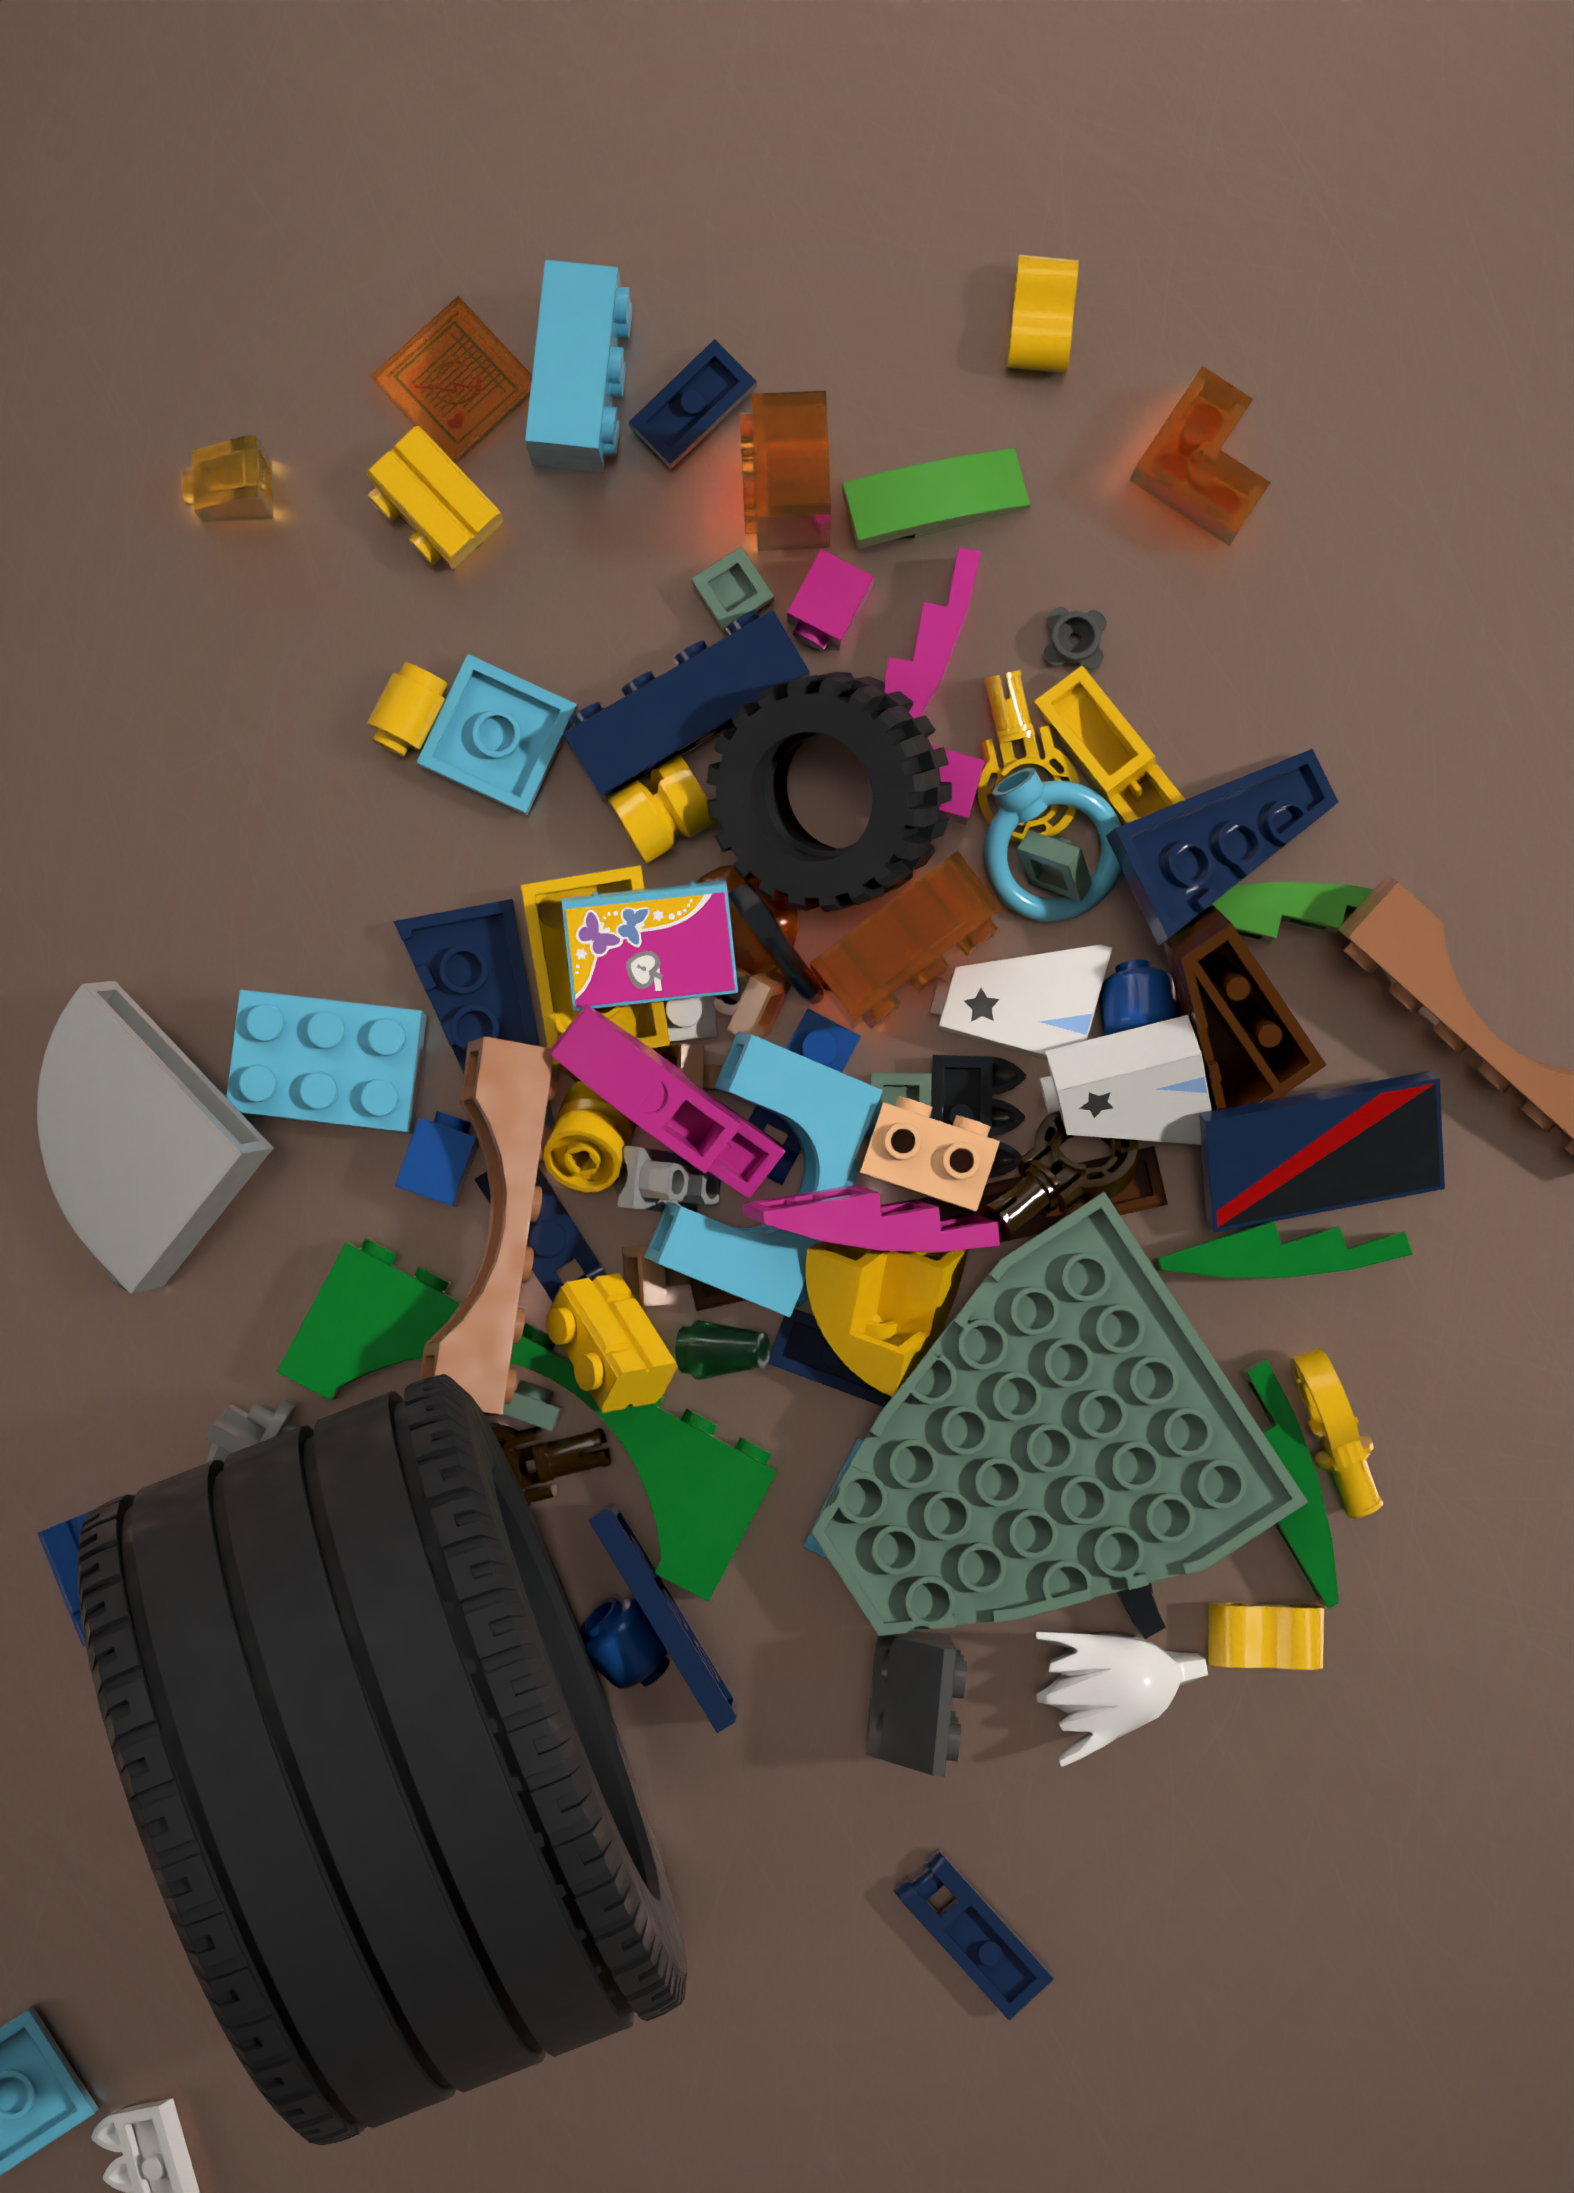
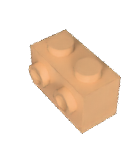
[859,1096,1000,1212]

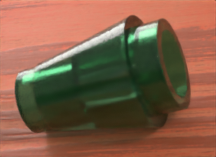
[675,1320,770,1380]

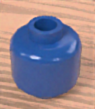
[1098,959,1181,1035]
[581,1597,670,1689]

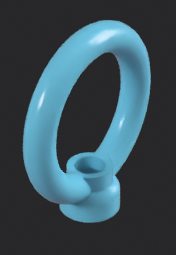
[983,768,1121,922]

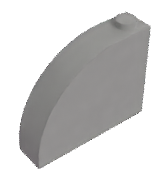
[37,981,274,1294]

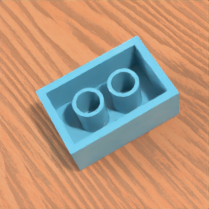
[525,260,632,473]
[226,990,428,1135]

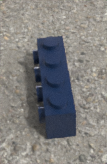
[563,610,810,802]

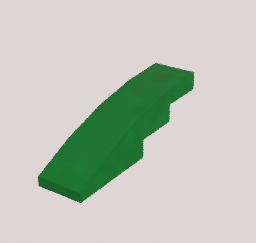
[1153,1222,1413,1278]
[1240,1359,1339,1609]

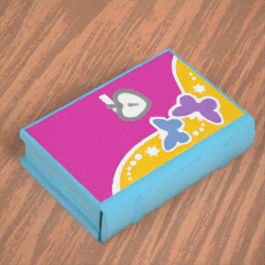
[562,880,738,1011]

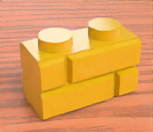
[365,425,504,570]
[545,1273,678,1413]

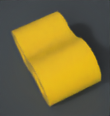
[1007,255,1079,373]
[1207,1602,1324,1670]

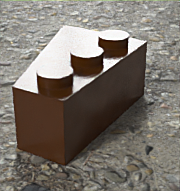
[1163,904,1327,1111]

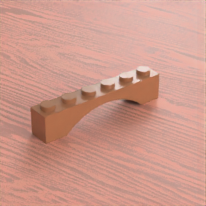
[1338,875,1574,1156]
[419,1036,559,1416]

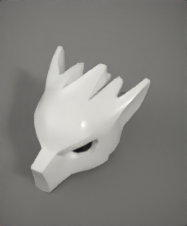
[1034,1631,1208,1767]

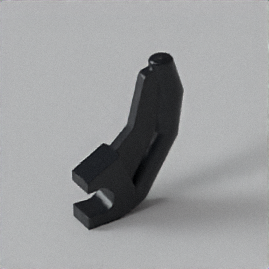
[728,880,824,1004]

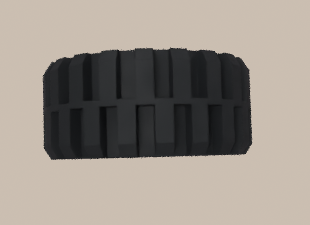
[706,672,952,912]

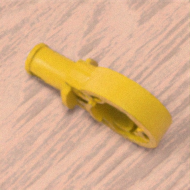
[977,670,1080,843]
[1291,1347,1383,1518]

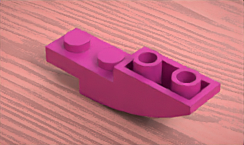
[549,1003,786,1199]

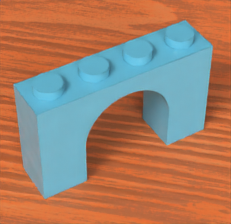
[644,1032,883,1317]

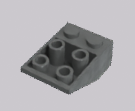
[865,1631,967,1777]

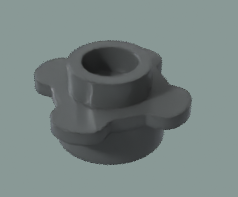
[1044,607,1106,670]

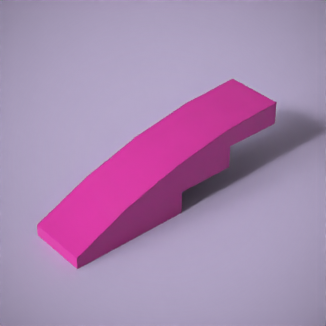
[866,547,982,784]
[742,1185,1000,1252]

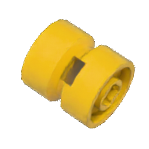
[607,754,719,864]
[543,1081,638,1192]

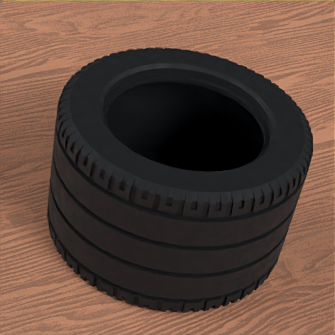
[77,1374,688,2146]

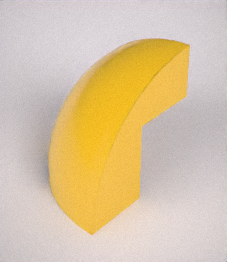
[806,1241,968,1397]

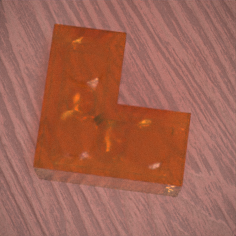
[1130,366,1271,546]

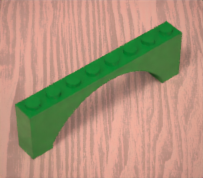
[276,1238,777,1602]

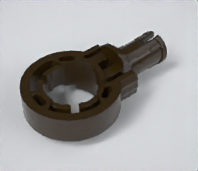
[984,1111,1139,1238]
[489,1423,611,1508]

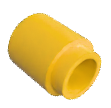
[367,662,448,756]

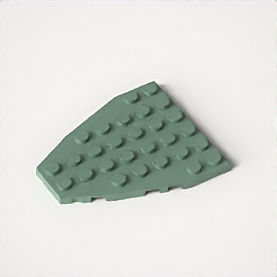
[811,1192,1308,1636]

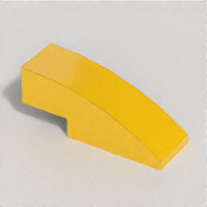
[1034,665,1186,826]

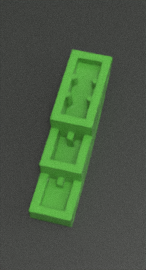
[1211,881,1374,943]

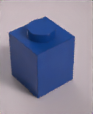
[395,1111,480,1207]

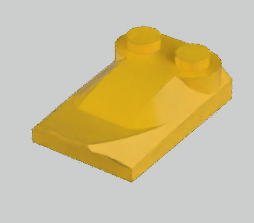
[521,865,671,1083]

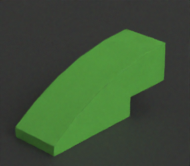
[842,448,1030,549]

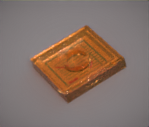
[370,296,532,464]

